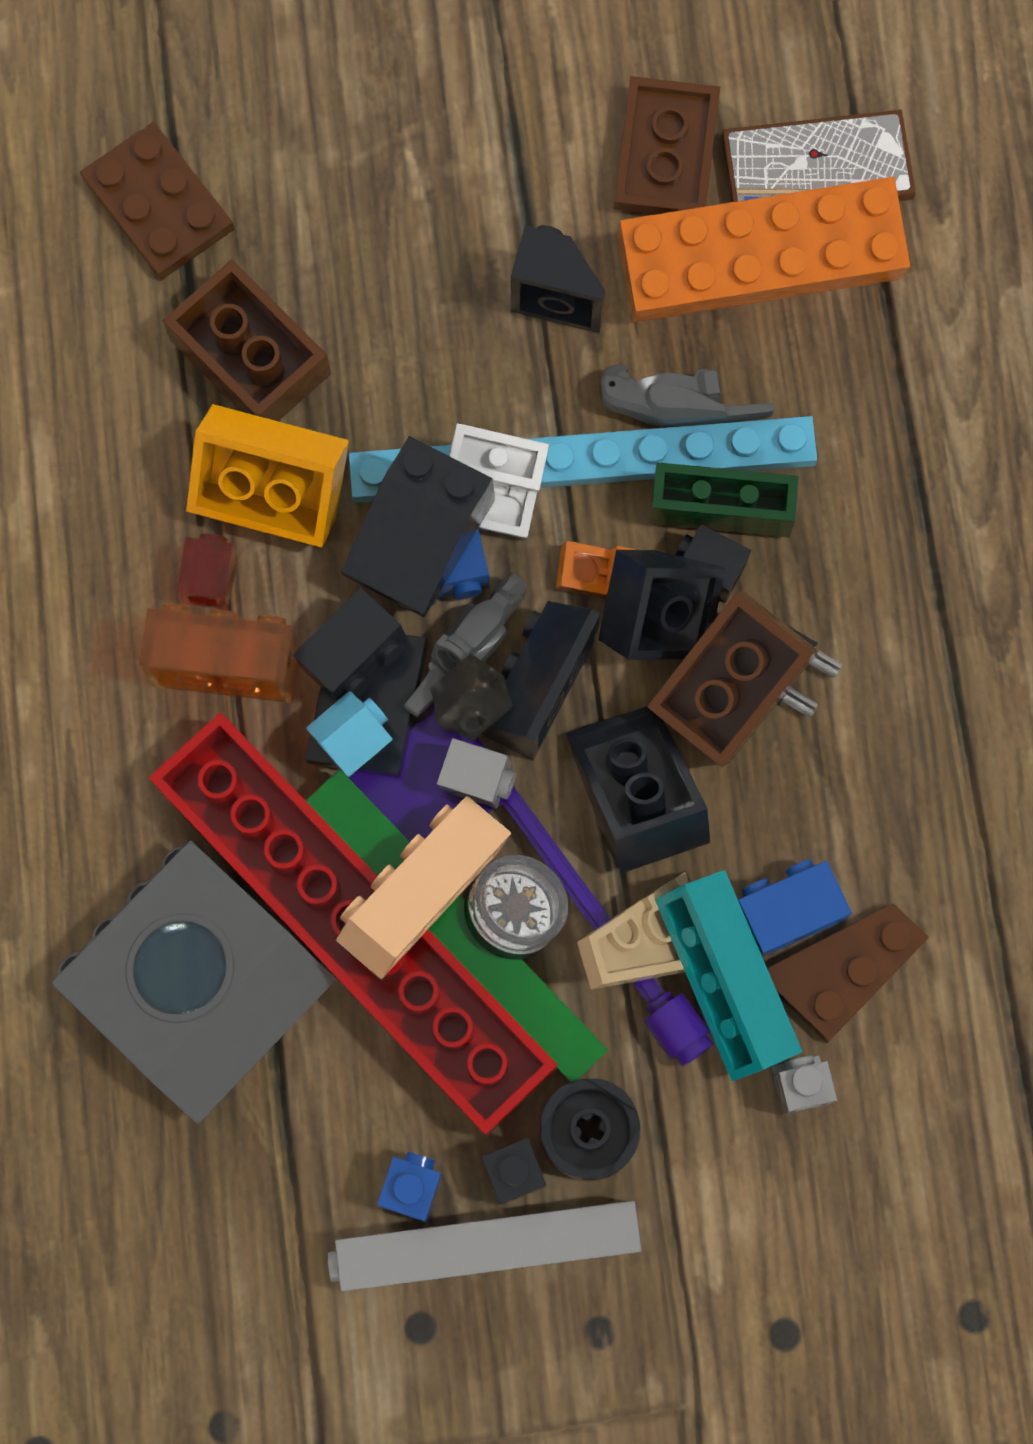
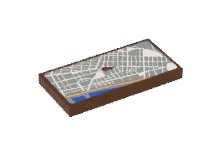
[722,109,916,202]

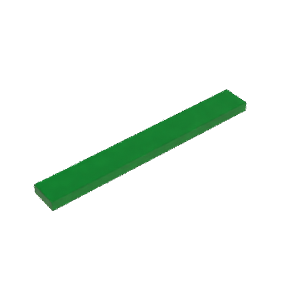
[306,769,608,1082]

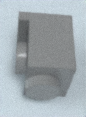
[771,1055,837,1115]

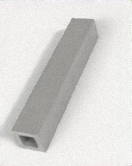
[328,1201,642,1291]

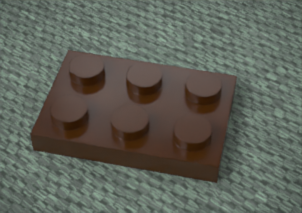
[614,76,720,214]
[80,121,235,281]

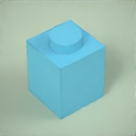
[306,691,393,777]

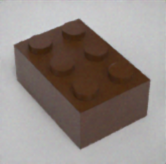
[163,259,331,421]
[647,592,819,767]

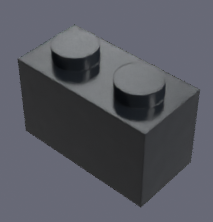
[293,588,408,702]

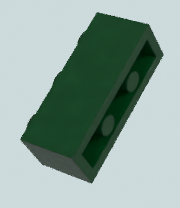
[649,462,799,538]

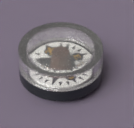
[464,855,568,960]

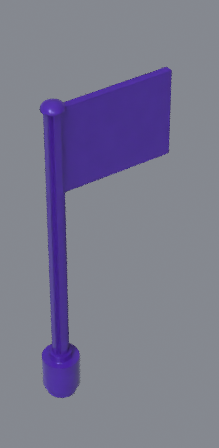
[348,695,714,1067]

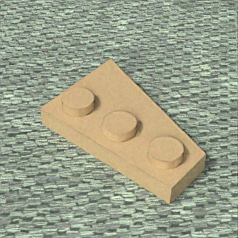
[577,872,689,990]

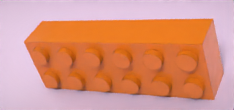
[616,176,911,323]

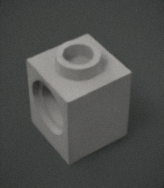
[437,738,516,809]

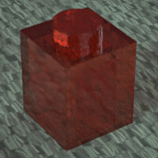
[177,533,238,610]

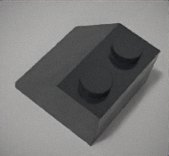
[511,225,605,333]
[598,550,726,660]

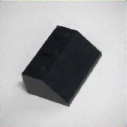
[478,601,600,761]

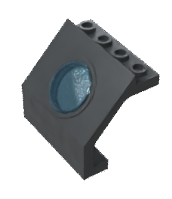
[51,840,336,1124]

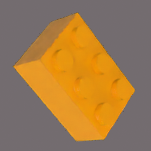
[186,404,349,548]

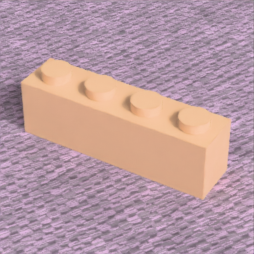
[336,796,511,980]

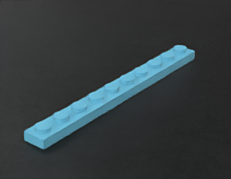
[349,416,817,503]

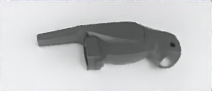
[599,364,775,428]
[404,572,527,717]

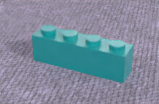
[655,870,803,1082]

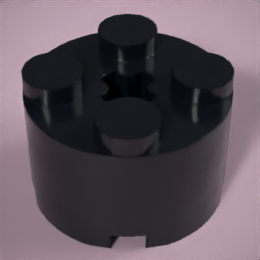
[540,1079,640,1182]

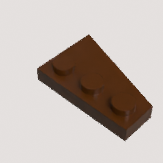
[767,903,929,1043]

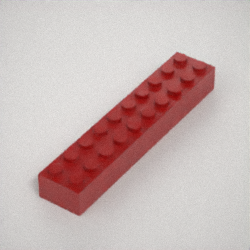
[148,712,558,1138]

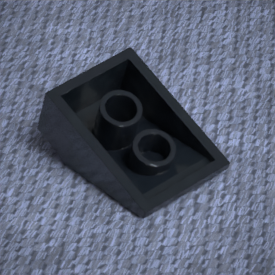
[341,436,495,618]
[566,706,710,874]

